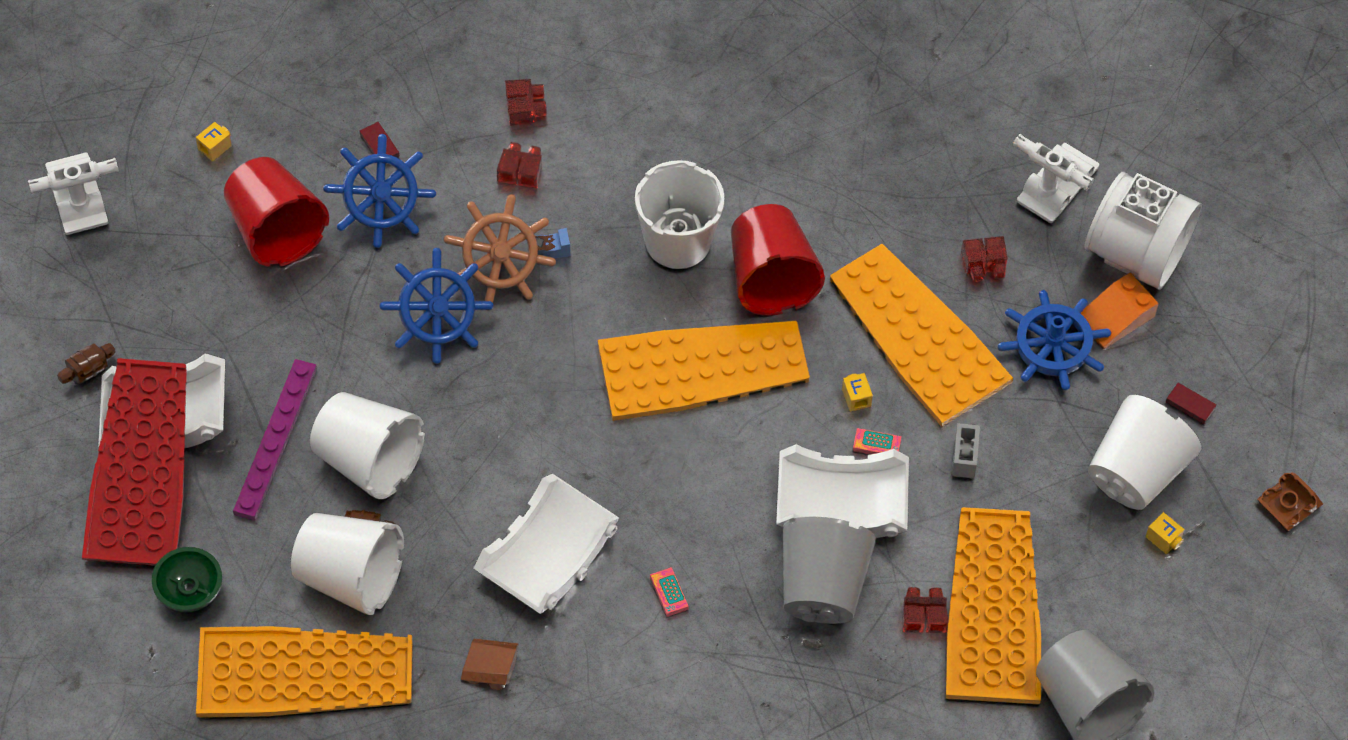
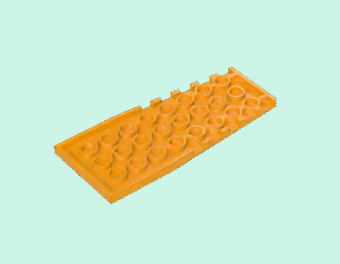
[830,244,1013,427]
[598,321,810,421]
[945,507,1041,704]
[196,626,413,717]

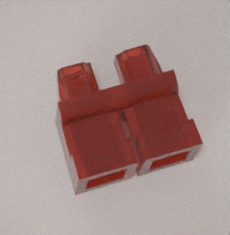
[505,79,547,126]
[497,142,542,189]
[961,236,1008,282]
[902,587,949,633]

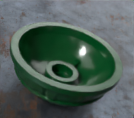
[152,547,222,612]

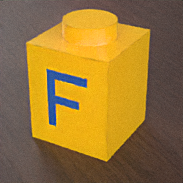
[196,122,232,162]
[842,373,873,412]
[1146,512,1185,554]

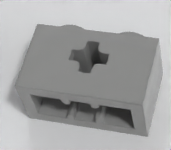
[952,423,980,478]

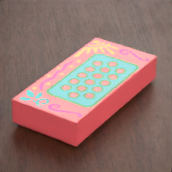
[853,428,902,455]
[650,567,689,617]

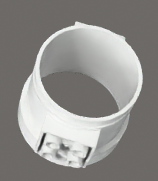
[1085,172,1202,290]

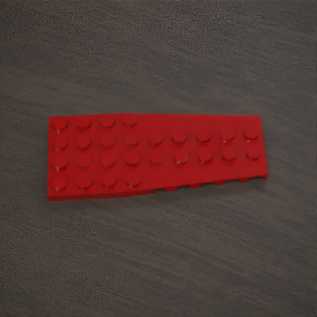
[82,358,187,566]

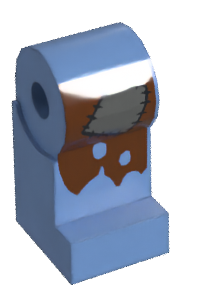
[535,228,571,259]

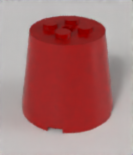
[224,157,329,267]
[731,204,825,315]

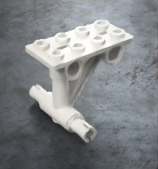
[1013,134,1099,223]
[28,153,119,235]

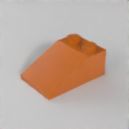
[1081,272,1159,350]

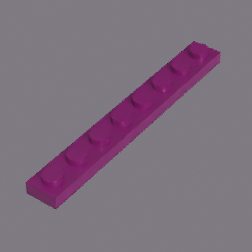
[233,359,317,521]

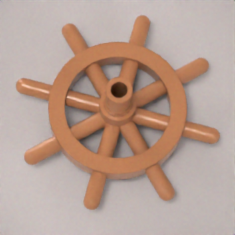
[444,194,556,303]

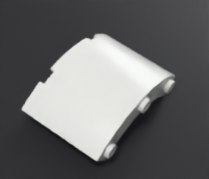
[98,354,225,448]
[776,444,909,538]
[473,474,619,614]

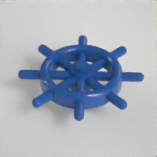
[323,134,436,248]
[380,247,494,364]
[998,290,1111,390]

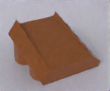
[1257,472,1323,531]
[461,639,519,690]

